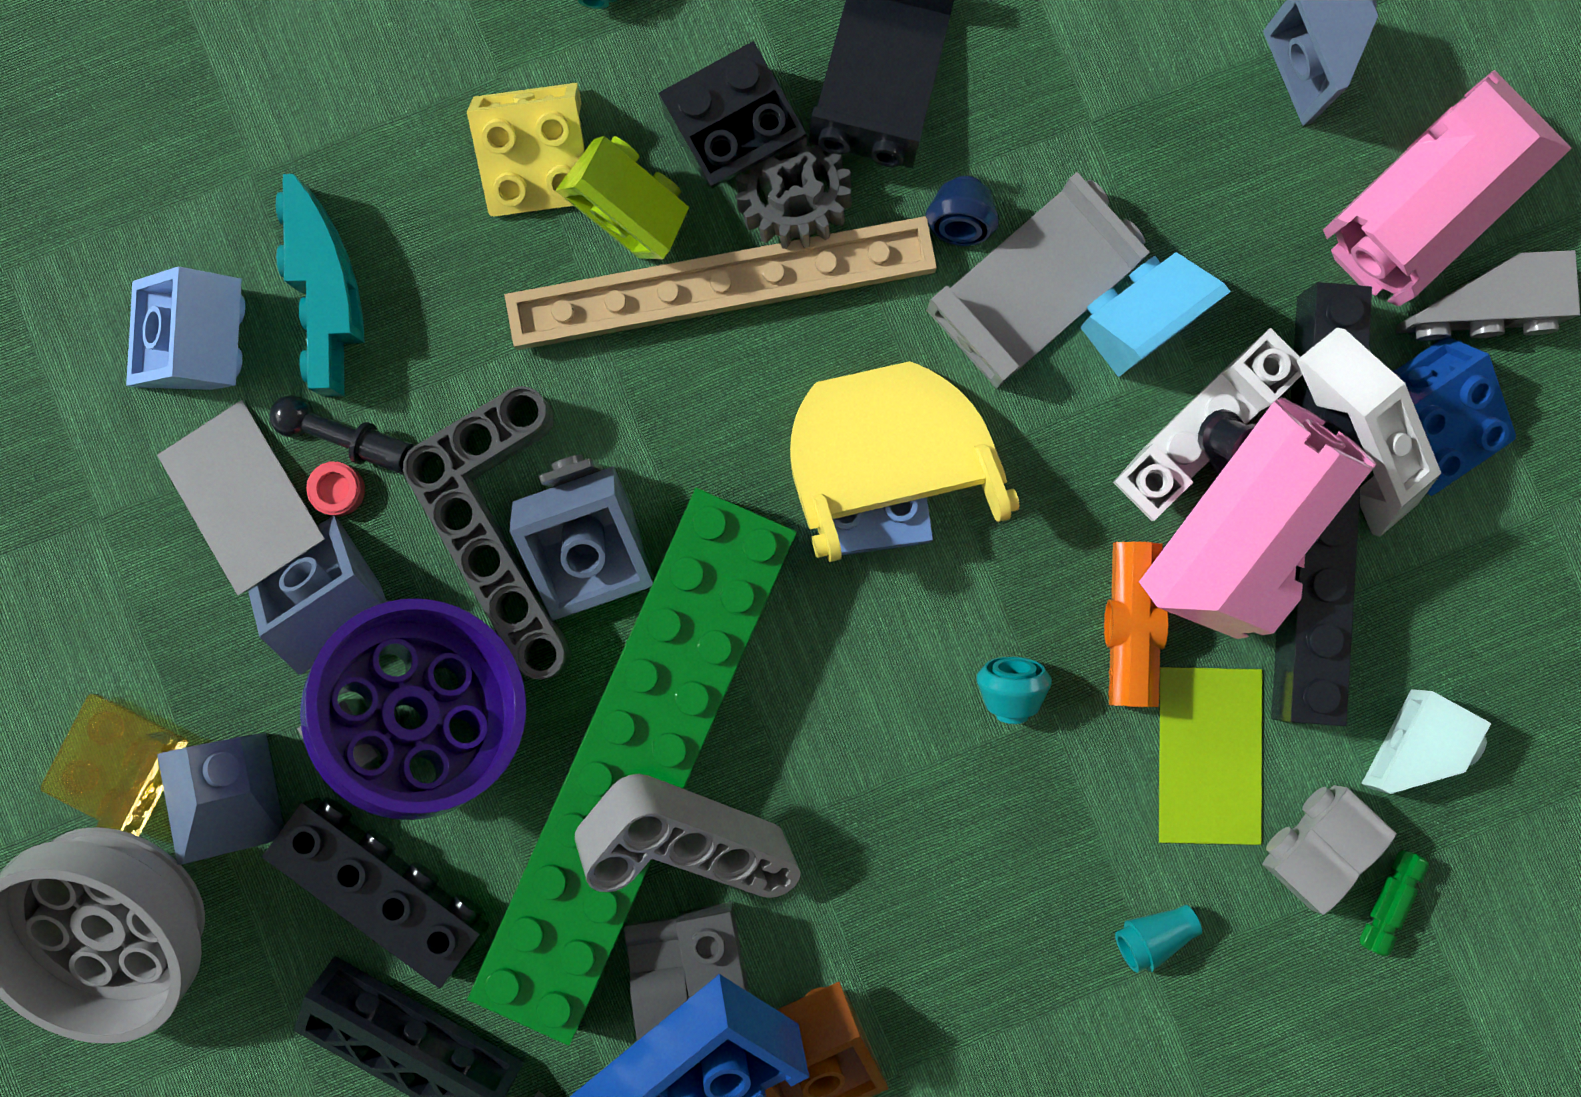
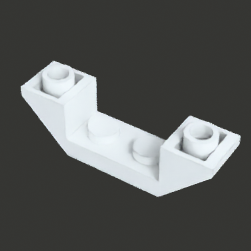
[1113,328,1302,521]
[1297,328,1441,537]

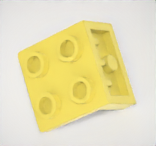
[467,82,585,217]

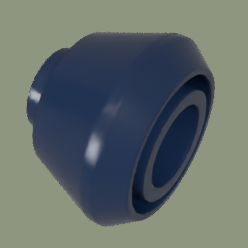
[925,176,999,246]

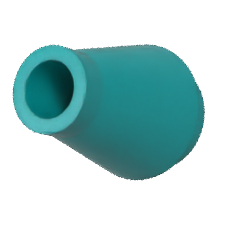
[1115,904,1202,973]

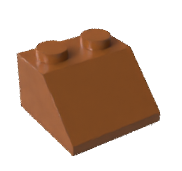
[765,981,889,1097]

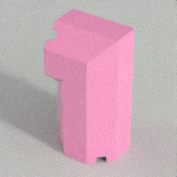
[1323,70,1572,307]
[1139,397,1377,639]

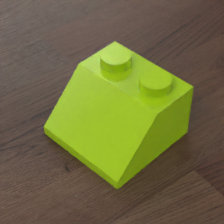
[555,136,689,259]

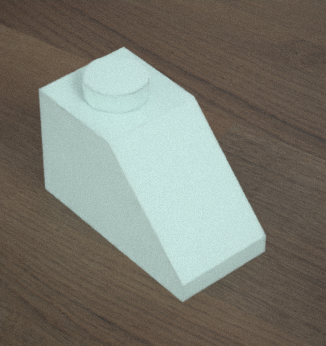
[1361,689,1491,794]

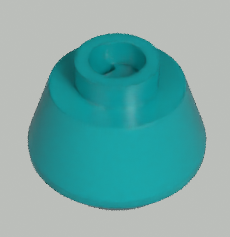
[976,657,1052,724]

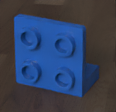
[1393,337,1516,496]

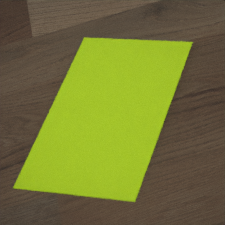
[1159,667,1262,845]

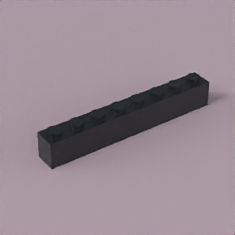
[1271,282,1372,726]

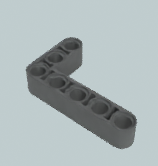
[403,386,572,679]

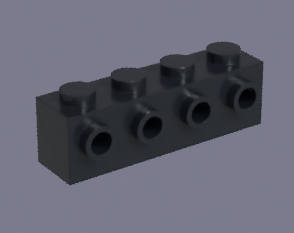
[262,797,490,989]

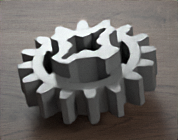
[735,138,852,249]

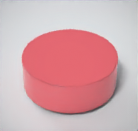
[306,462,365,516]

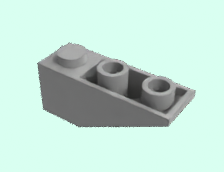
[1396,250,1580,341]

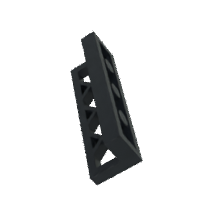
[293,956,524,1097]

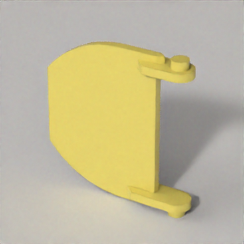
[790,361,1019,562]

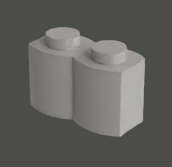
[1262,785,1397,915]

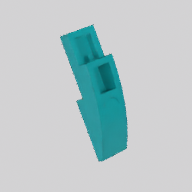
[276,174,365,397]

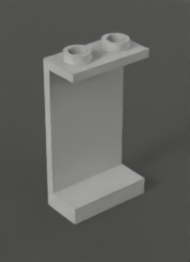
[926,172,1150,389]

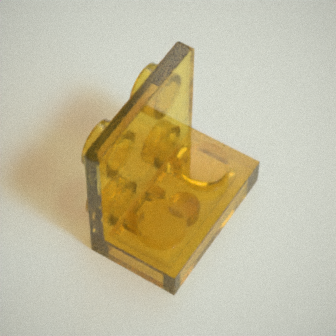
[40,694,189,836]

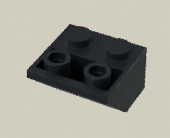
[659,41,807,189]

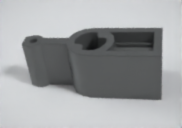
[624,916,689,1041]

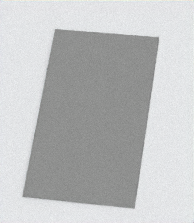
[157,400,325,596]

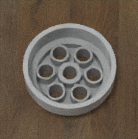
[0,827,205,1044]

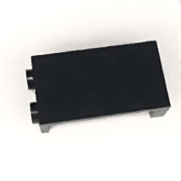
[809,0,954,168]

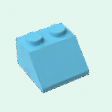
[1080,252,1231,377]

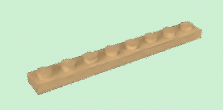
[504,216,937,350]

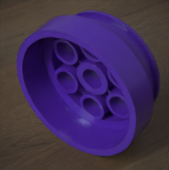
[300,598,526,820]

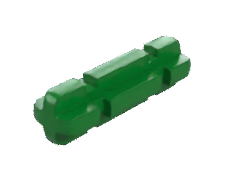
[1359,850,1429,956]

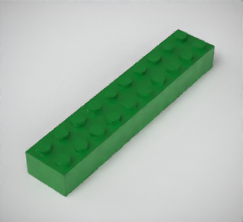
[467,488,797,1046]

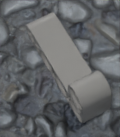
[575,774,800,898]

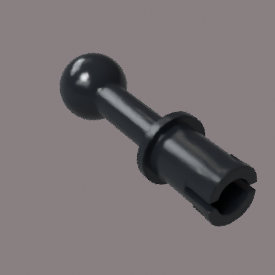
[269,395,414,475]

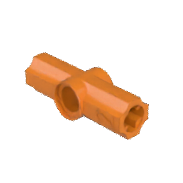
[1104,542,1168,707]

